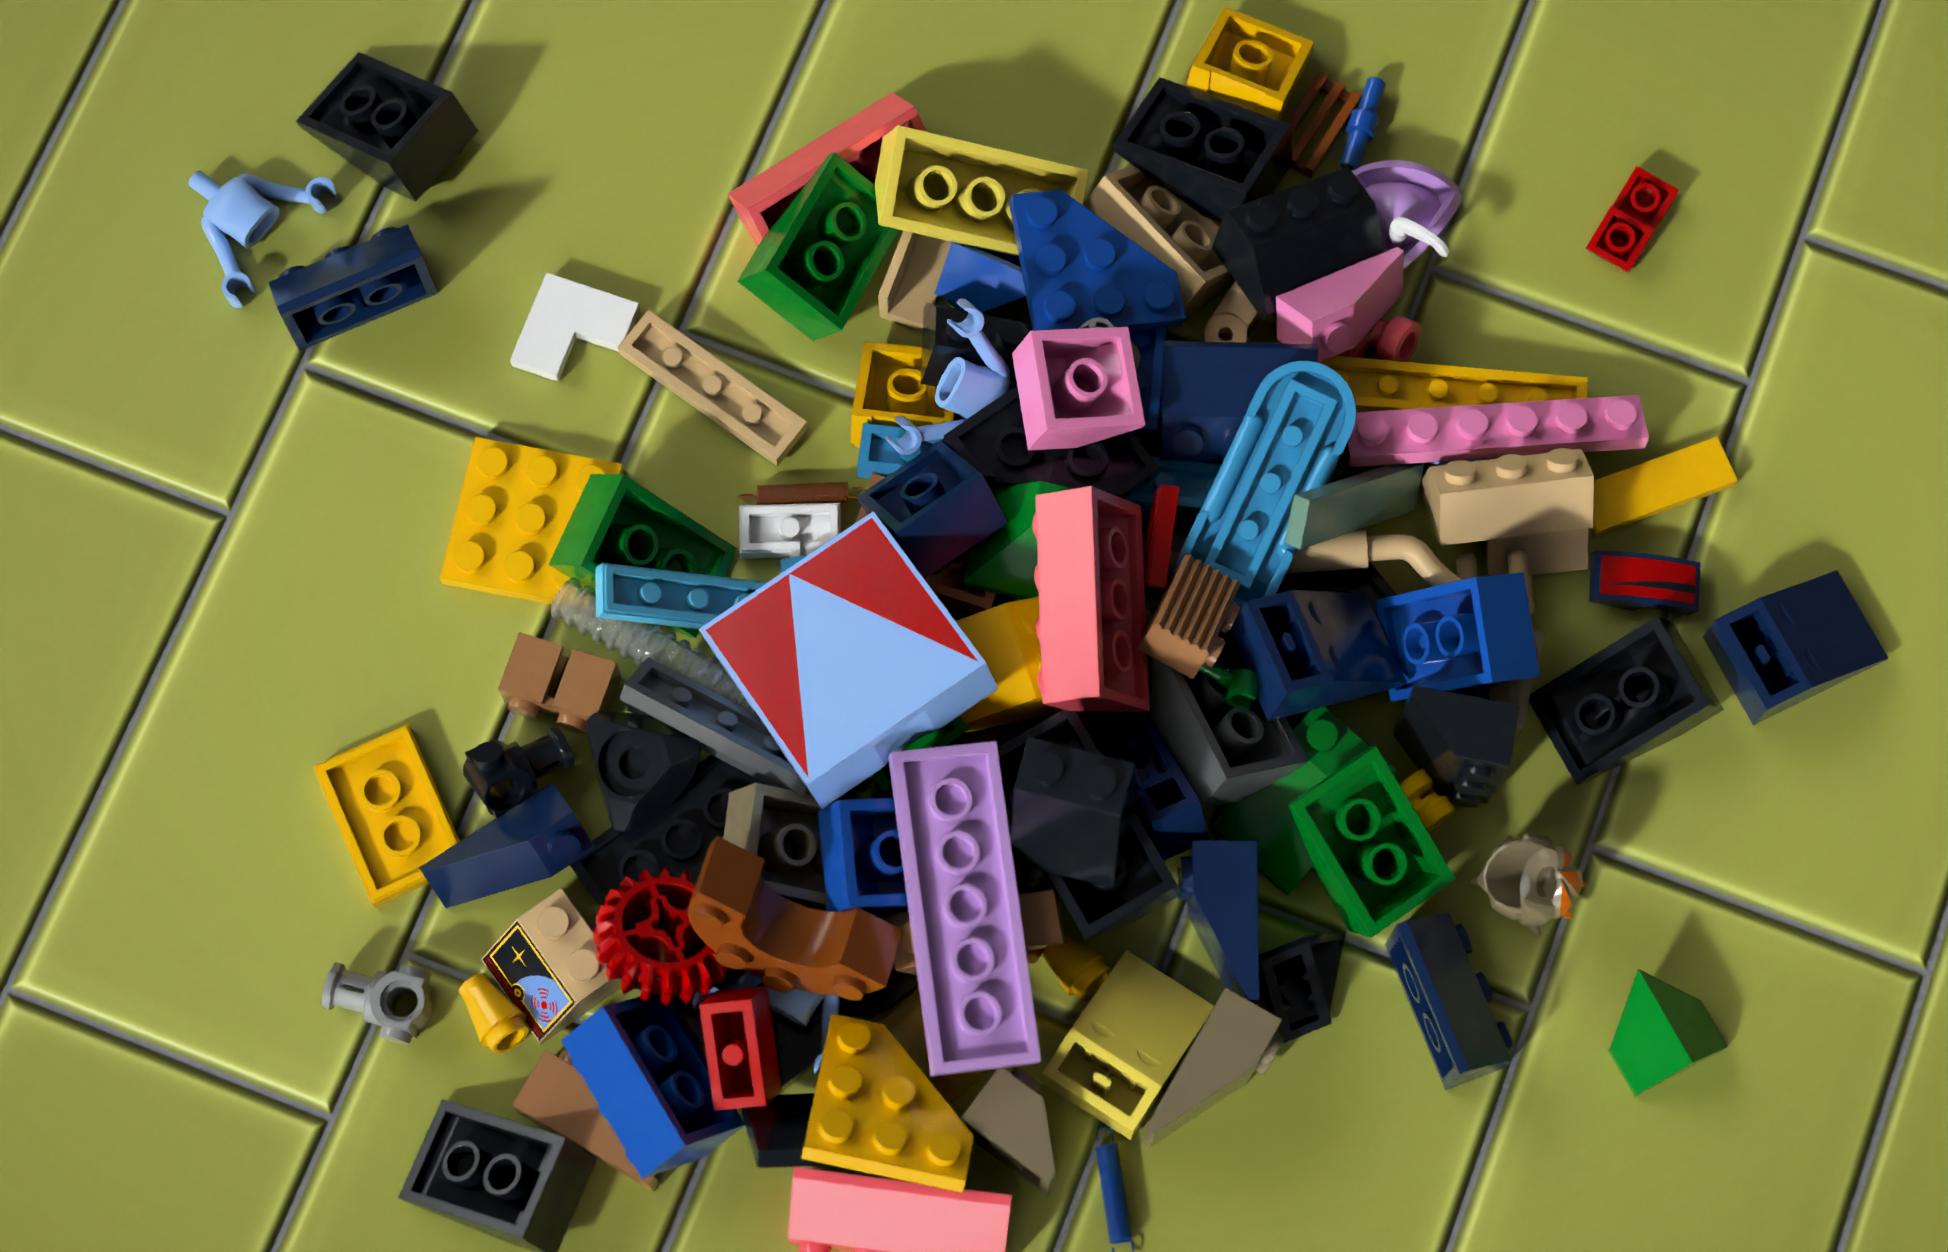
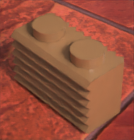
[1137,554,1241,679]

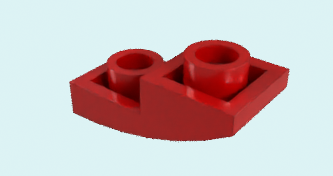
[1586,166,1679,274]

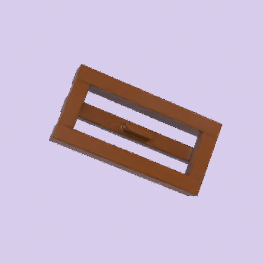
[1287,71,1362,179]

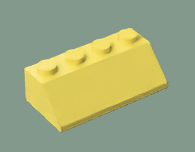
[875,125,1088,257]

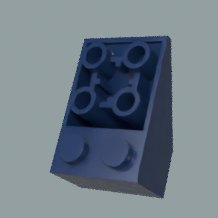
[1703,570,1888,725]
[1228,590,1407,721]

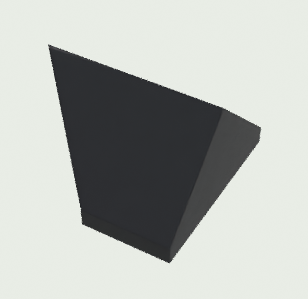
[1259,931,1346,1043]

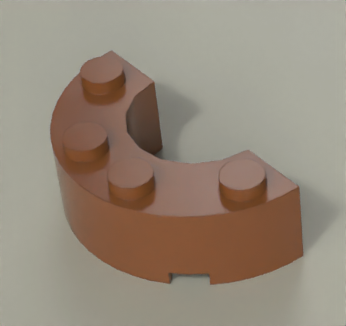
[688,836,903,1000]

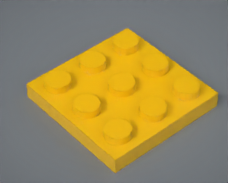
[440,437,624,612]

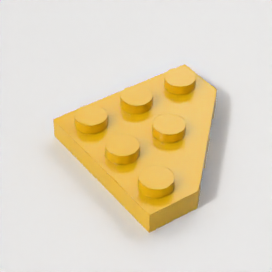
[801,1013,974,1193]

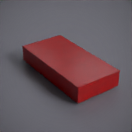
[1144,484,1179,597]

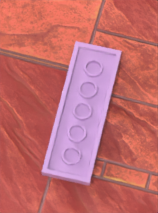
[888,741,1041,1077]

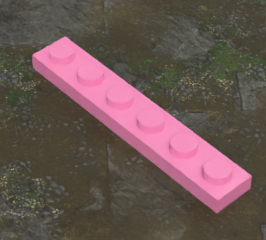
[1344,395,1649,468]

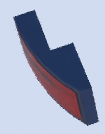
[1589,550,1701,616]

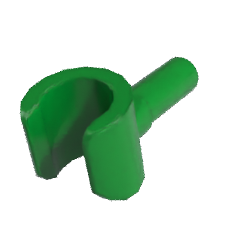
[1199,664,1258,710]

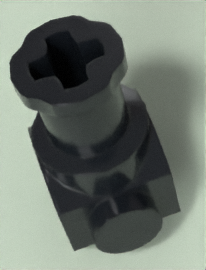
[463,726,575,818]

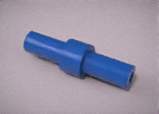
[1340,77,1386,171]

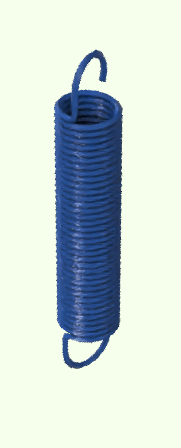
[1095,1125,1134,1252]

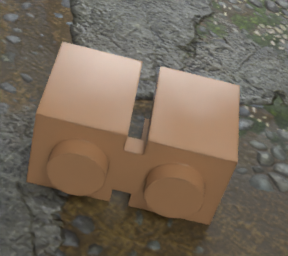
[498,632,621,734]

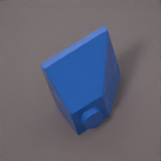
[934,242,1026,313]

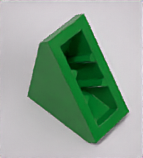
[1608,969,1727,1097]

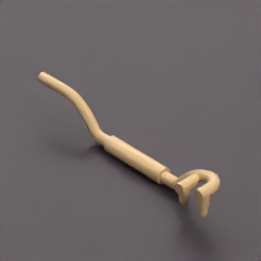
[1145,530,1536,616]

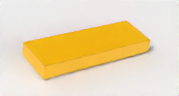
[1592,436,1738,537]

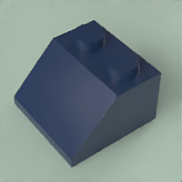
[857,441,1008,579]

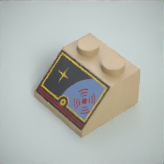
[481,888,622,1045]

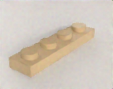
[618,310,808,466]

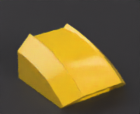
[1186,6,1315,120]
[851,341,957,449]

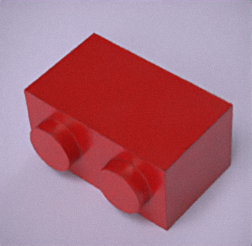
[699,986,782,1111]

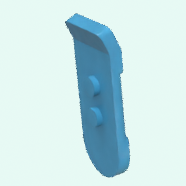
[1171,361,1356,612]

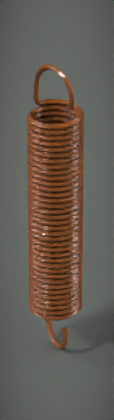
[737,481,866,505]

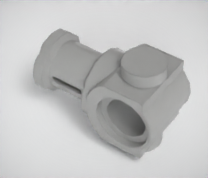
[321,962,433,1045]

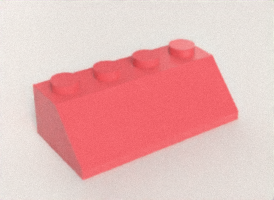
[728,92,927,247]
[1032,486,1150,712]
[788,1167,1012,1252]

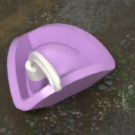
[1352,160,1462,269]

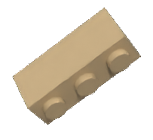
[1083,165,1235,317]
[1420,448,1594,546]

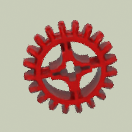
[593,866,727,1007]

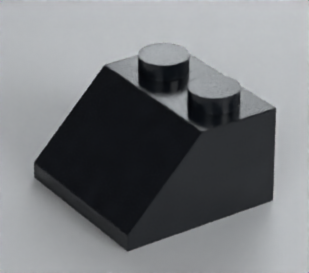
[921,303,1033,391]

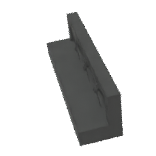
[620,657,812,796]

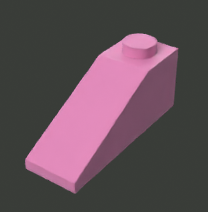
[1276,247,1404,363]

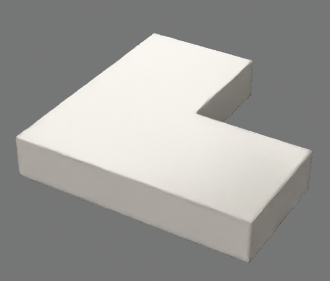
[510,272,641,382]
[739,503,841,559]

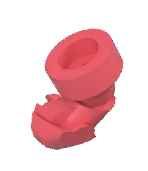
[1336,315,1421,362]

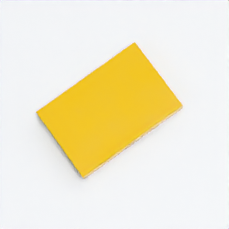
[313,724,460,908]

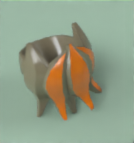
[1470,834,1586,936]

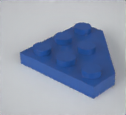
[1009,190,1186,332]

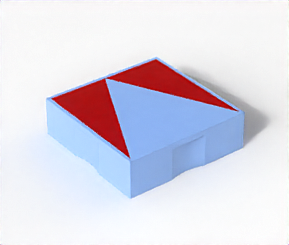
[699,511,998,809]

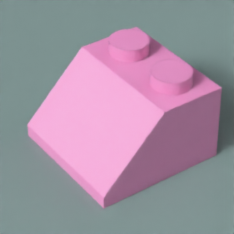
[1012,327,1145,450]

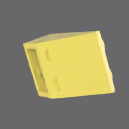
[1041,950,1214,1140]

